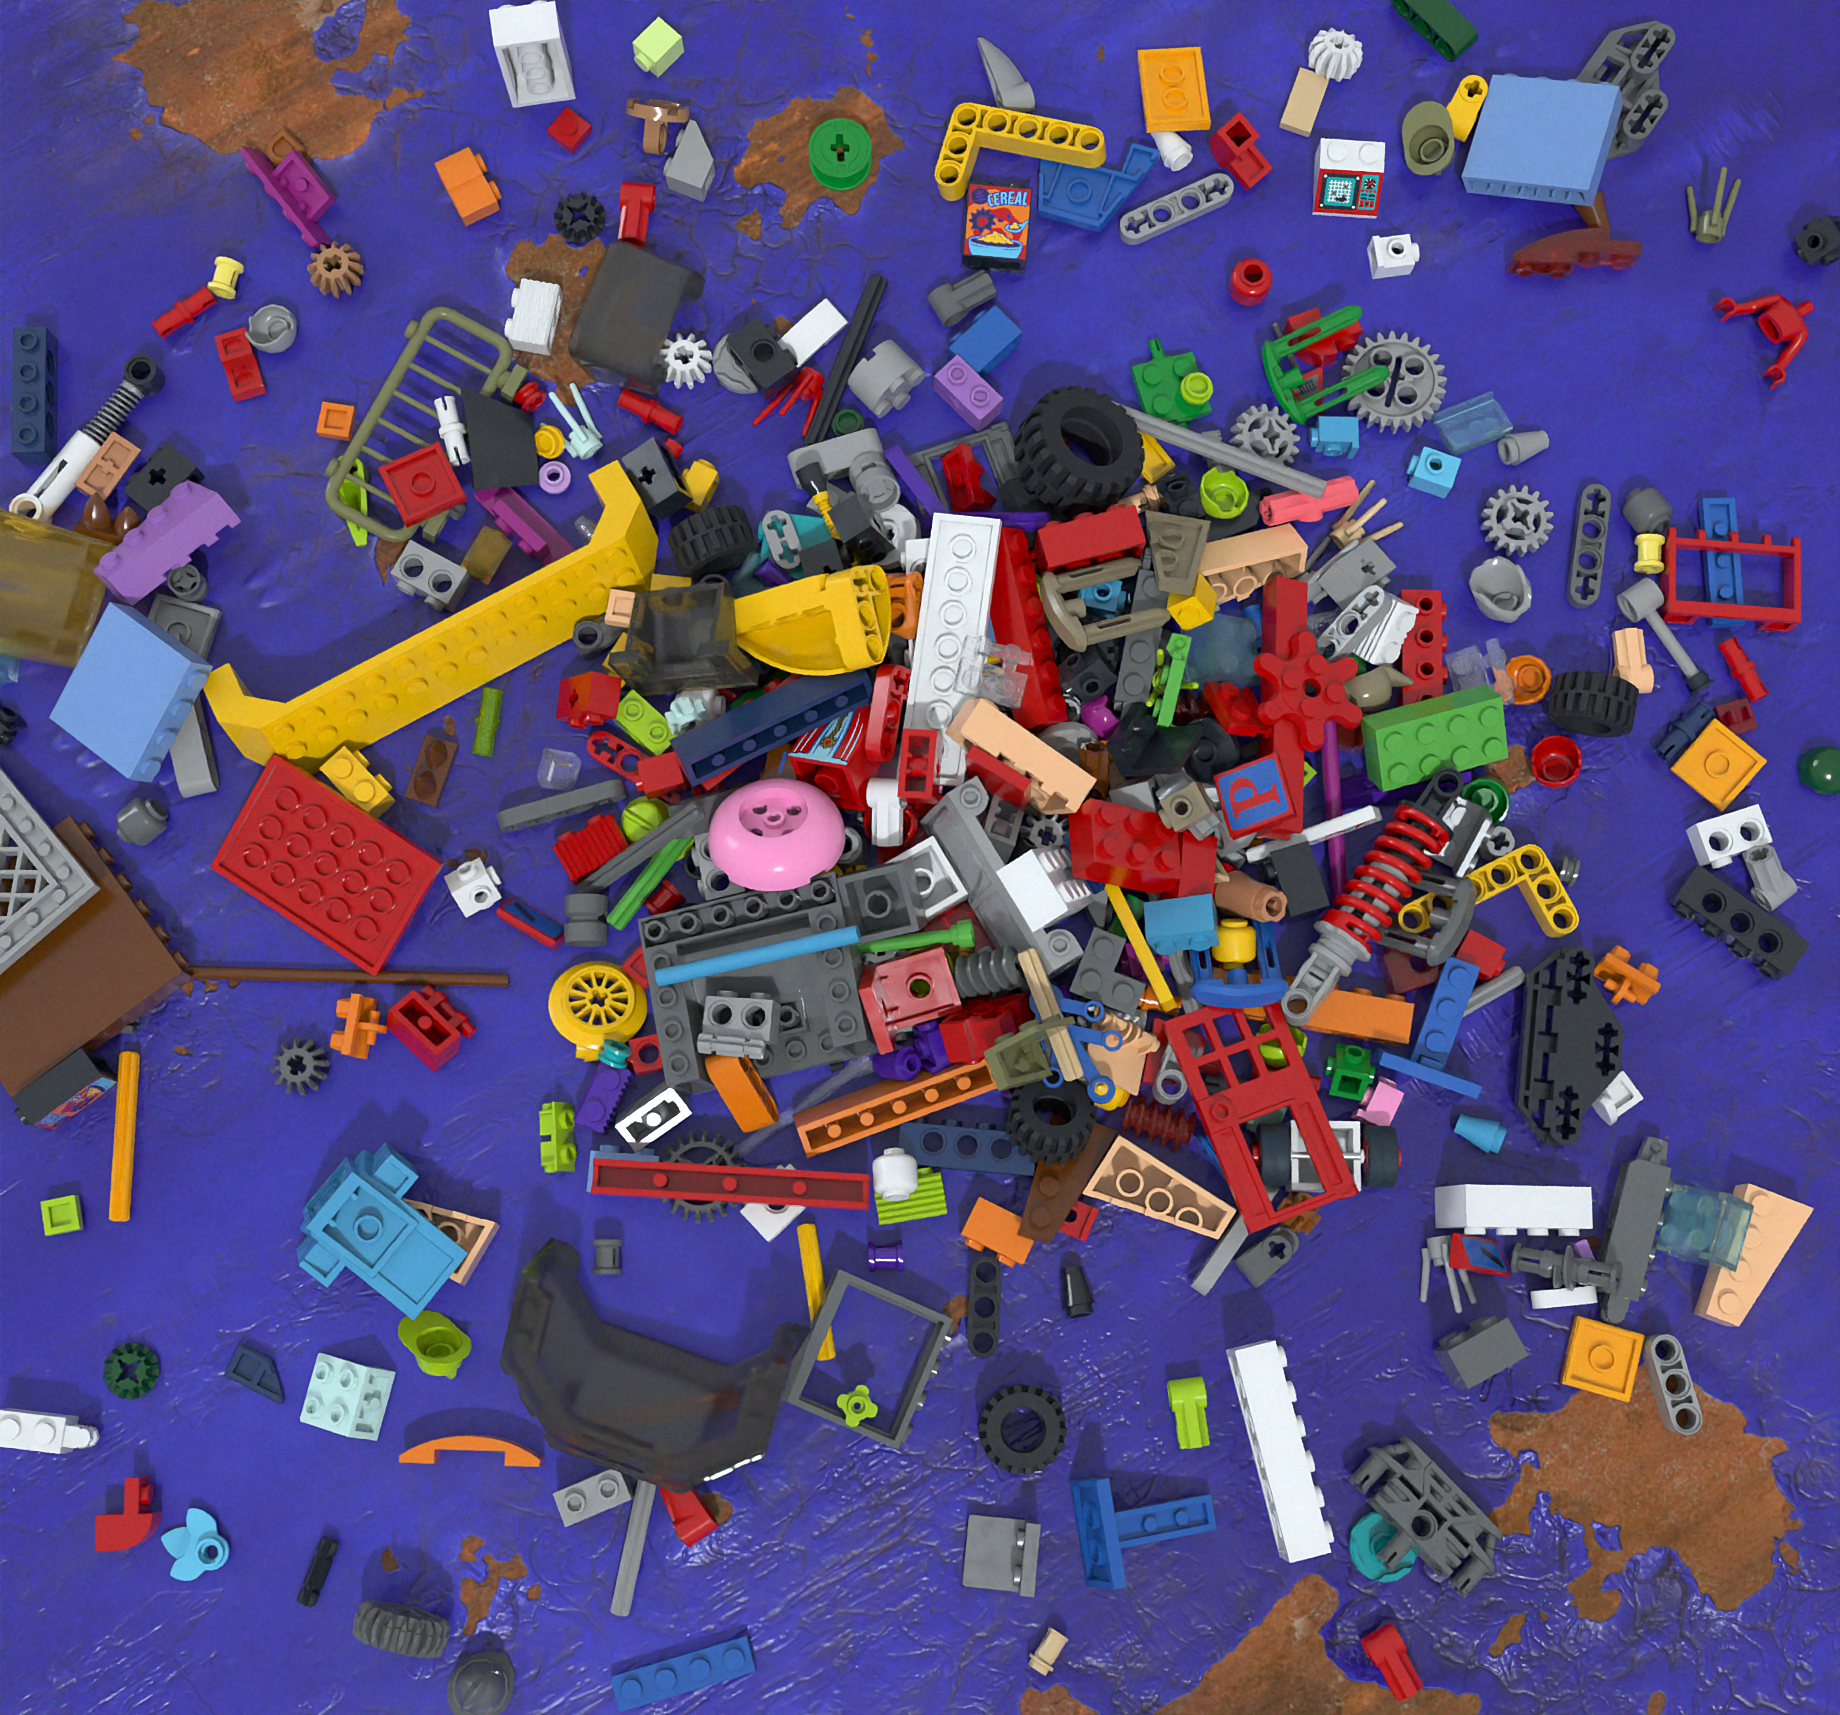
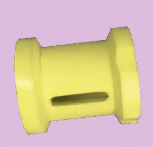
[207,256,244,299]
[1634,534,1665,574]

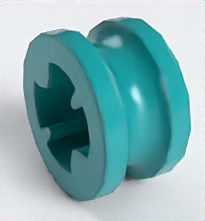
[598,1039,632,1069]

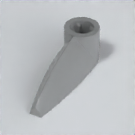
[977,37,1035,113]

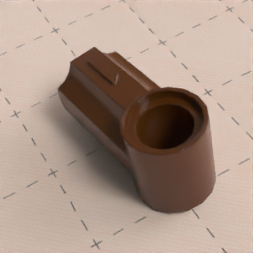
[1079,741,1110,805]

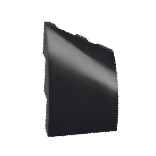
[461,387,540,490]

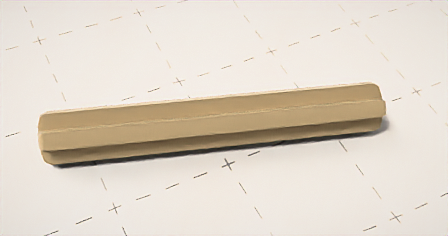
[1018,948,1084,1081]

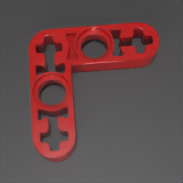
[865,664,912,762]

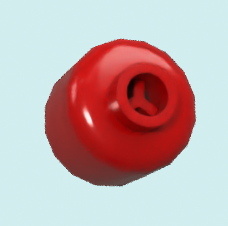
[1228,258,1273,306]

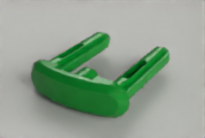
[1262,305,1390,425]

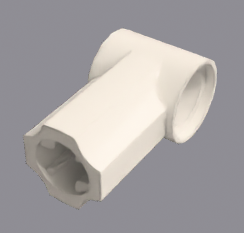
[866,777,908,847]

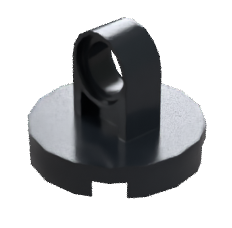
[1183,717,1241,785]

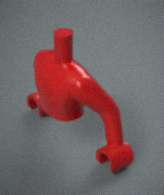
[1712,294,1814,390]

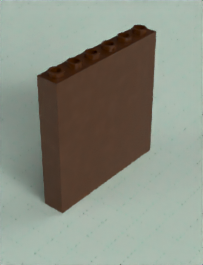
[0,816,193,1098]

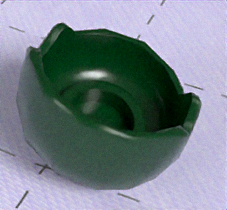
[1797,745,1840,795]

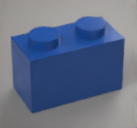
[948,305,1022,378]

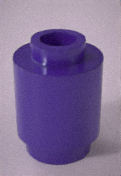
[872,1045,921,1081]

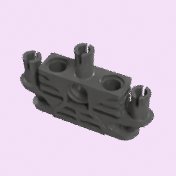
[1348,1436,1504,1598]

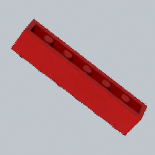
[990,527,1069,733]

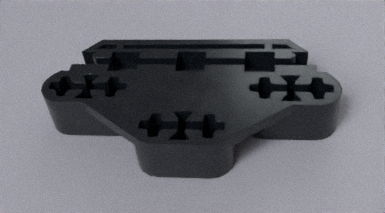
[1514,946,1623,1147]

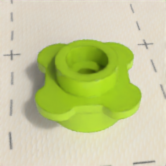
[837,1385,878,1427]

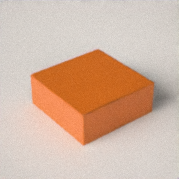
[316,402,357,441]

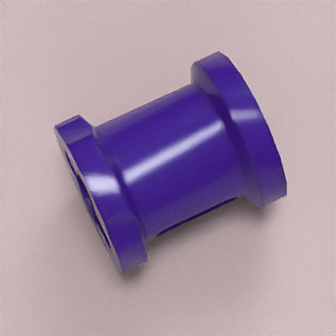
[868,1240,904,1273]

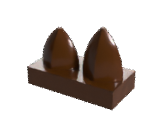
[74,493,141,548]
[404,734,460,809]

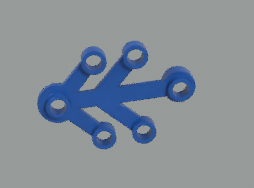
[1029,984,1123,1104]

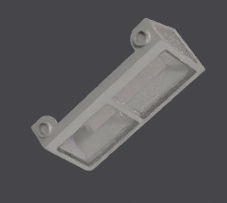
[920,776,1084,993]

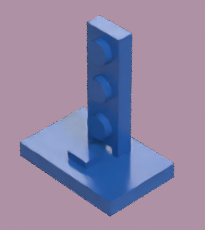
[1371,956,1482,1099]
[1069,1478,1217,1590]

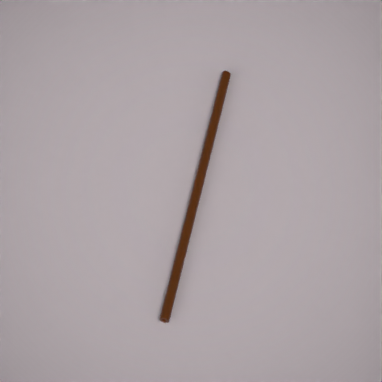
[186,966,510,987]

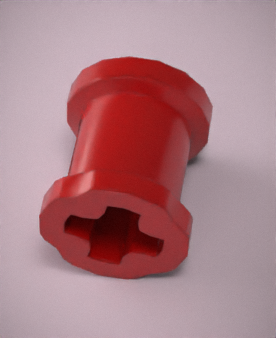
[643,879,686,915]

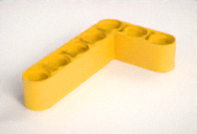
[934,103,1107,201]
[1392,844,1579,938]

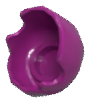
[1080,694,1119,741]

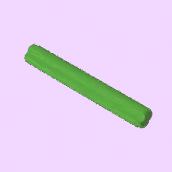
[607,836,694,931]

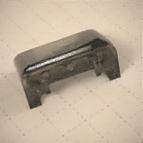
[568,240,706,395]

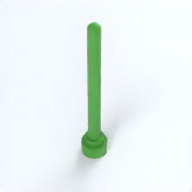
[858,919,975,954]

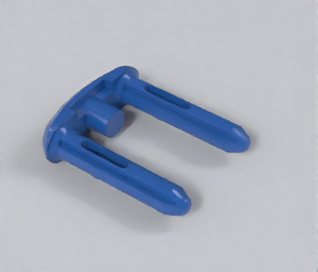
[1189,919,1289,1008]

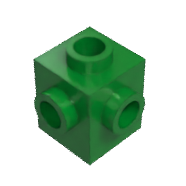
[1324,1043,1375,1101]

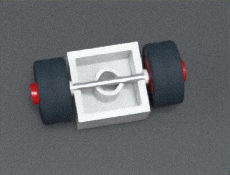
[1250,1120,1401,1192]

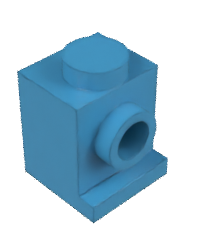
[1309,416,1359,459]
[1078,580,1127,619]

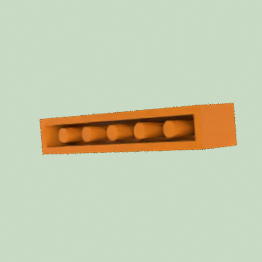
[1204,964,1414,1047]
[792,1057,998,1158]

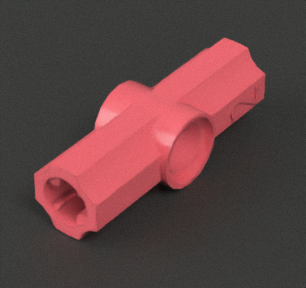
[1259,475,1359,527]

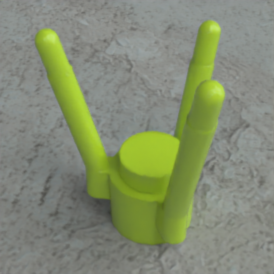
[1146,649,1199,707]

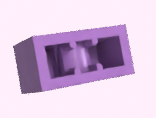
[934,354,1003,432]

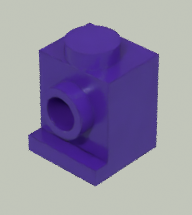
[912,1018,958,1075]

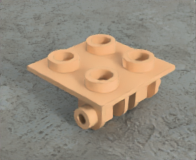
[1086,1007,1160,1096]

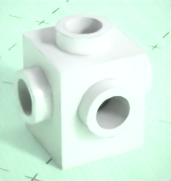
[444,857,502,918]

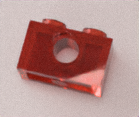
[1377,933,1455,995]

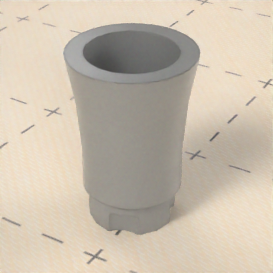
[836,825,870,872]

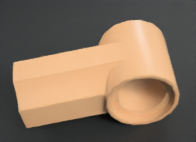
[1612,628,1654,694]

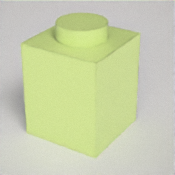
[632,17,684,77]

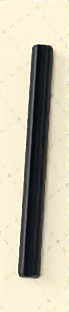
[804,274,888,447]

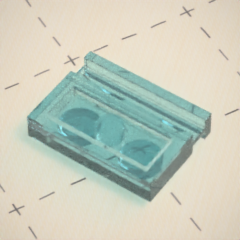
[1432,391,1513,456]

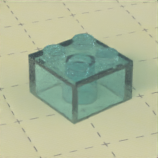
[1181,613,1261,690]
[1656,1184,1754,1272]

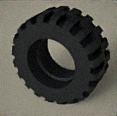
[1013,386,1145,516]

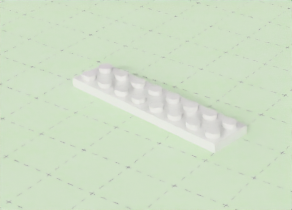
[896,513,1002,787]

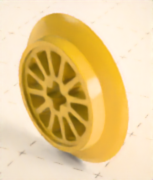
[548,961,647,1049]

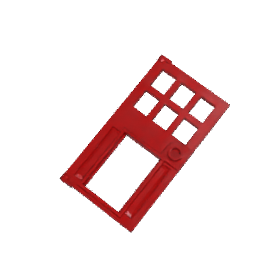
[1162,1002,1359,1234]

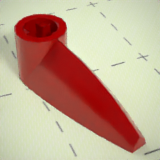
[656,1444,719,1548]

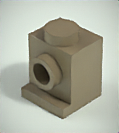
[1158,781,1217,832]

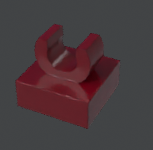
[1712,697,1758,736]

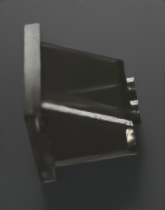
[608,582,759,696]

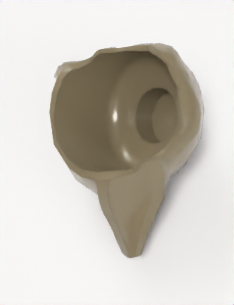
[1343,665,1414,714]

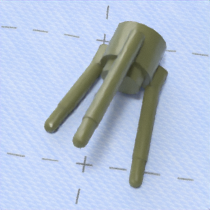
[1686,167,1741,243]

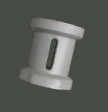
[1478,826,1515,861]

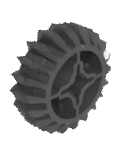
[659,1130,747,1224]
[352,1600,451,1659]

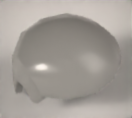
[245,304,297,354]

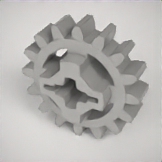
[1229,404,1300,467]
[1480,485,1554,557]

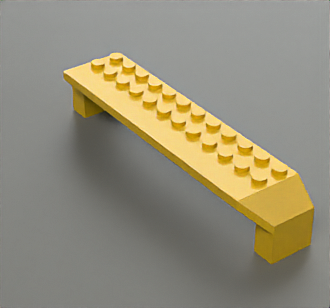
[203,460,658,775]

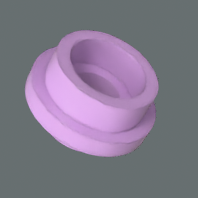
[539,461,571,494]

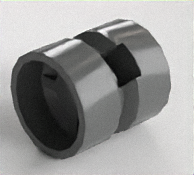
[564,894,608,947]

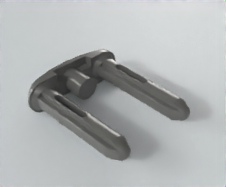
[1348,866,1477,967]

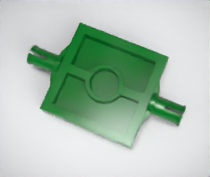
[1130,338,1212,430]

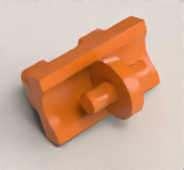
[1594,945,1661,1005]
[330,993,388,1060]

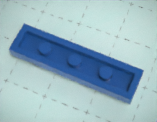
[1699,497,1745,628]
[610,1635,757,1712]

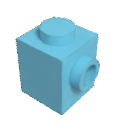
[1406,446,1461,499]

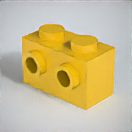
[319,746,397,818]

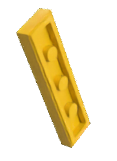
[1104,884,1177,1012]

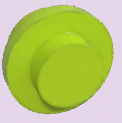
[1180,372,1213,405]

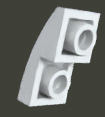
[777,298,849,367]

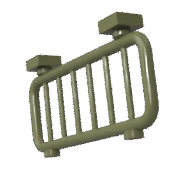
[324,306,528,544]

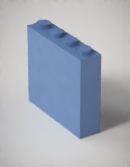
[1462,74,1623,206]
[49,602,213,782]

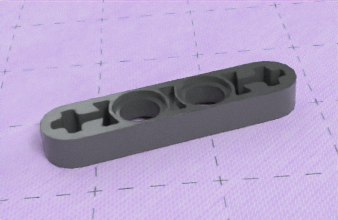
[1566,484,1611,609]
[496,779,627,832]

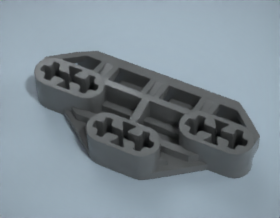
[1576,20,1676,161]

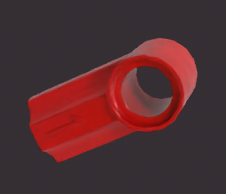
[618,181,656,249]
[1360,1622,1424,1701]

